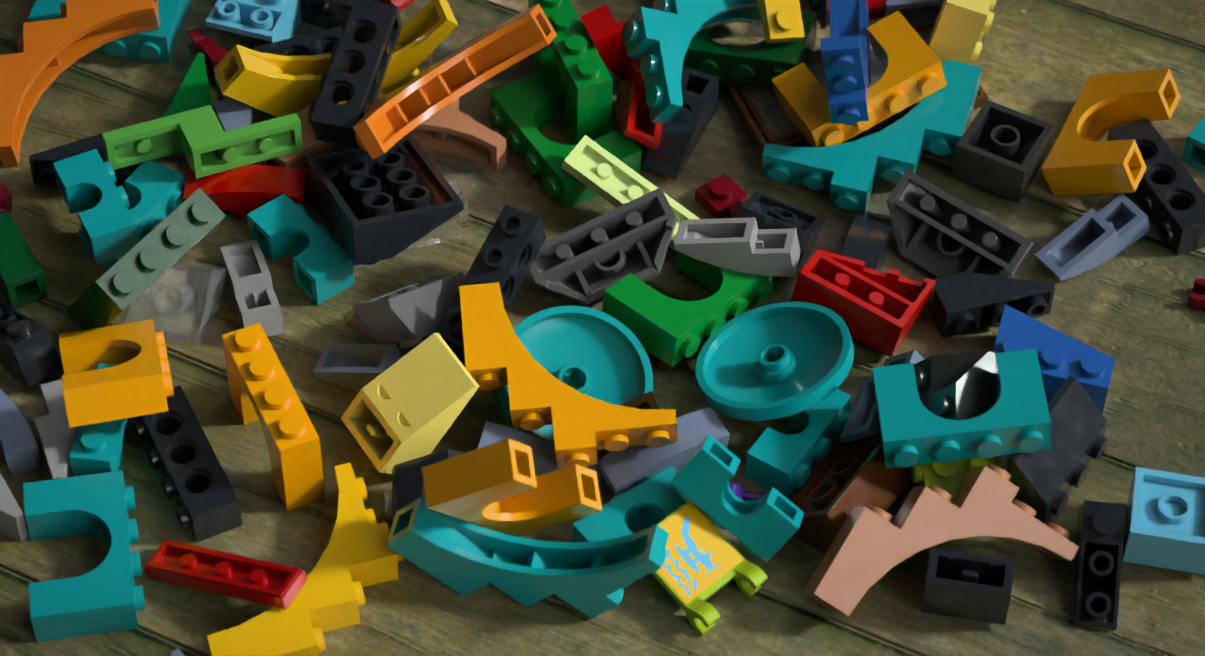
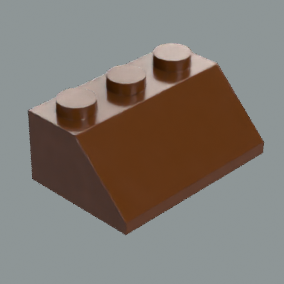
[791,435,912,554]

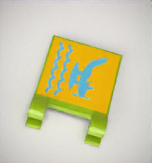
[652,502,768,636]

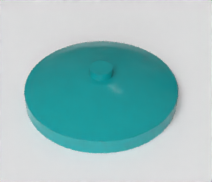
[696,302,854,421]
[494,306,653,441]

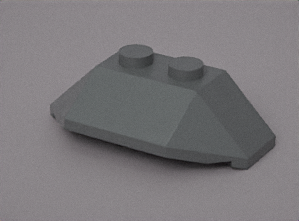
[886,169,1033,278]
[529,187,677,307]
[343,272,464,348]

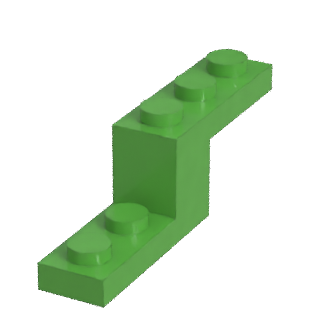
[102,105,303,179]

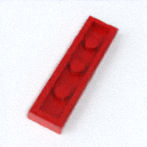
[143,539,307,609]

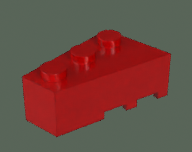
[790,249,936,357]

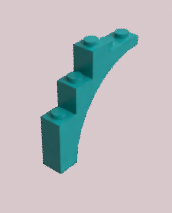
[622,0,762,125]
[762,59,982,211]
[386,497,669,619]

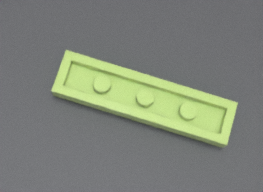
[561,135,700,252]

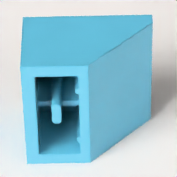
[205,0,302,42]

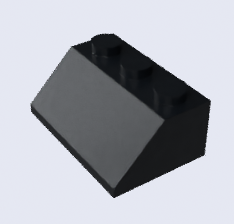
[1006,375,1108,525]

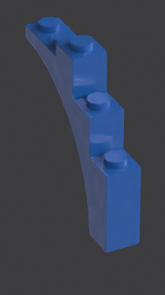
[820,0,871,125]

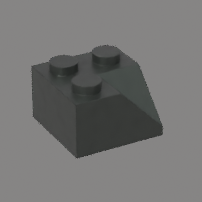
[951,100,1054,203]
[914,351,996,420]

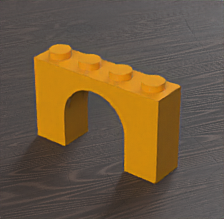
[771,11,947,147]
[1042,68,1181,197]
[59,319,174,428]
[222,322,325,512]
[422,439,602,537]

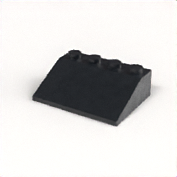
[306,135,464,266]

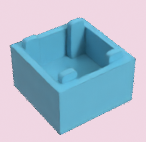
[1122,467,1205,575]

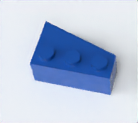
[993,304,1115,414]

